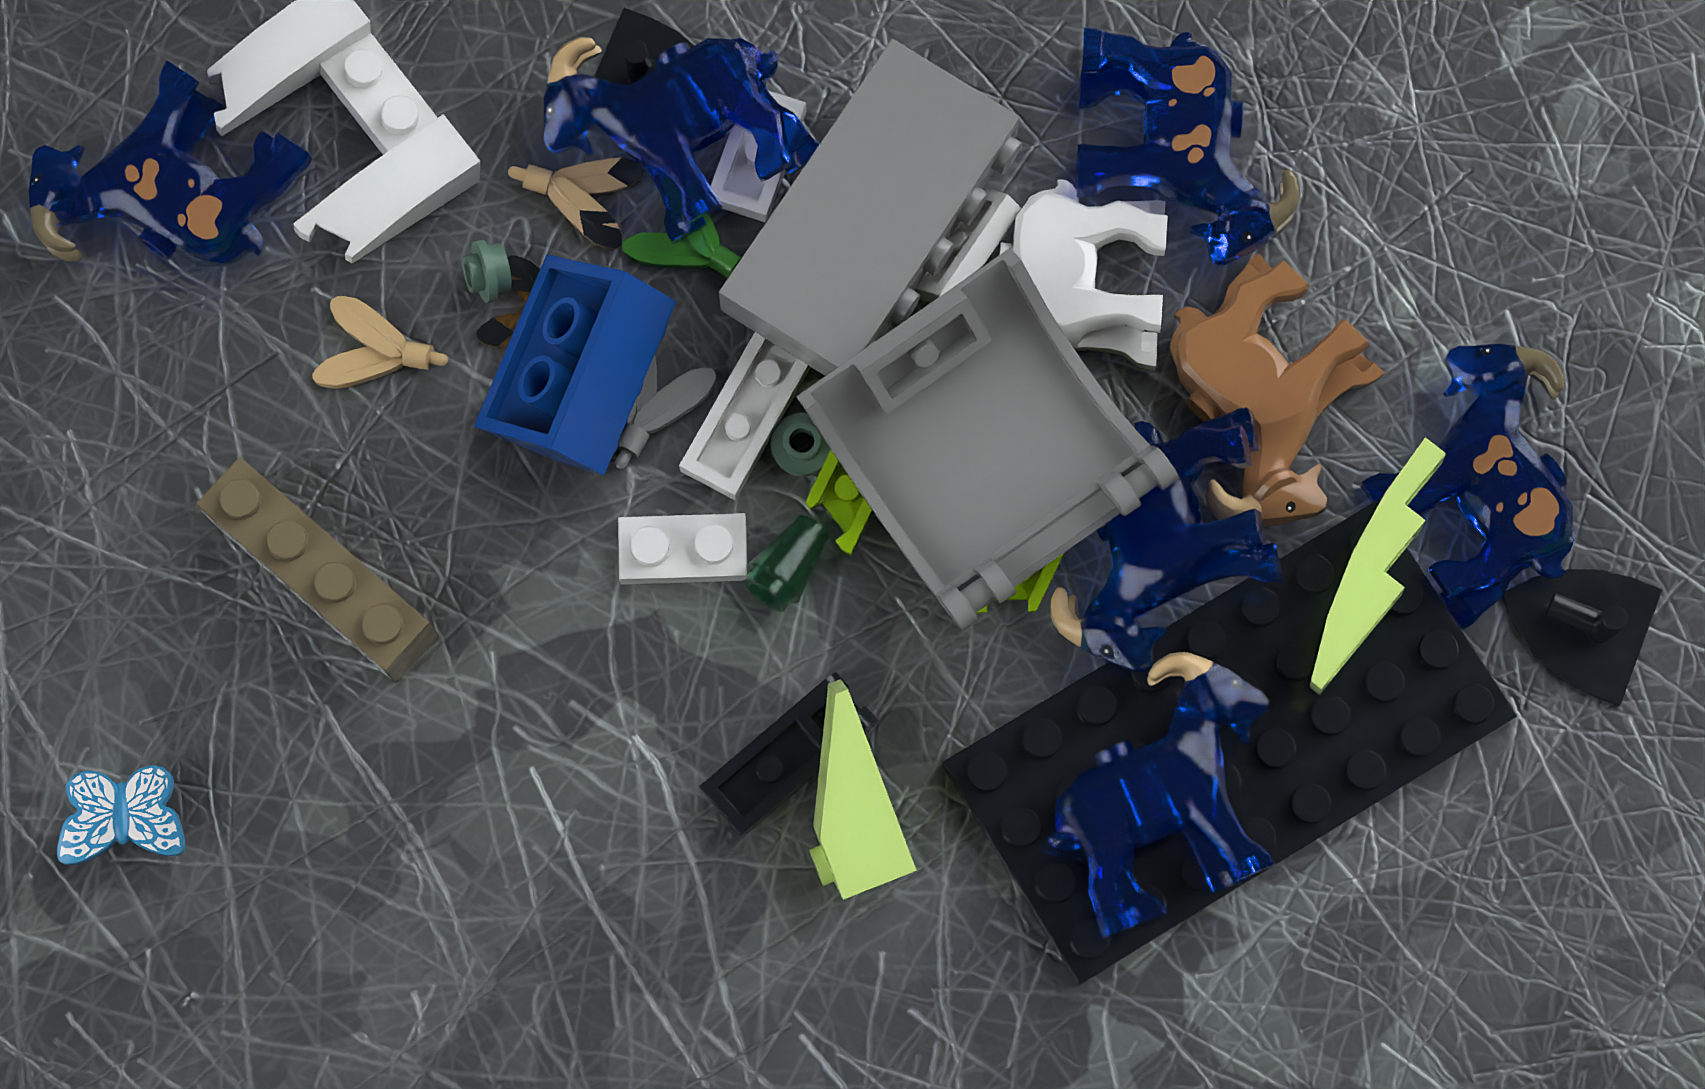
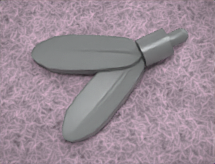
[615,355,717,469]

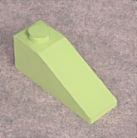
[809,679,917,900]

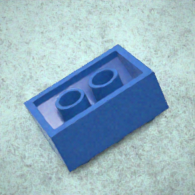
[474,254,677,476]

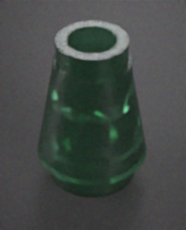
[743,515,829,612]

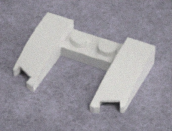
[207,0,480,264]

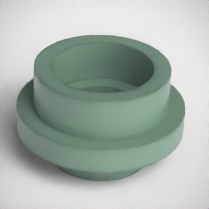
[462,240,512,303]
[771,413,831,476]

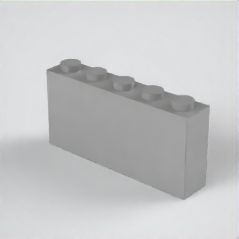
[719,38,1022,376]

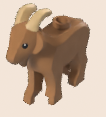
[1169,252,1384,527]

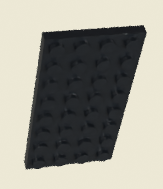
[942,501,1517,986]

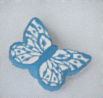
[57,765,185,865]

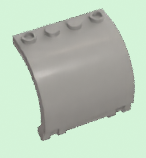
[796,248,1179,630]

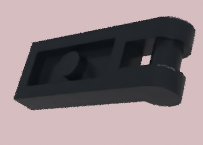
[699,672,879,838]

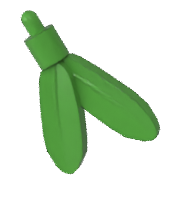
[622,176,742,278]

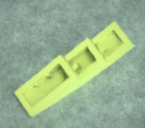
[1310,437,1446,695]

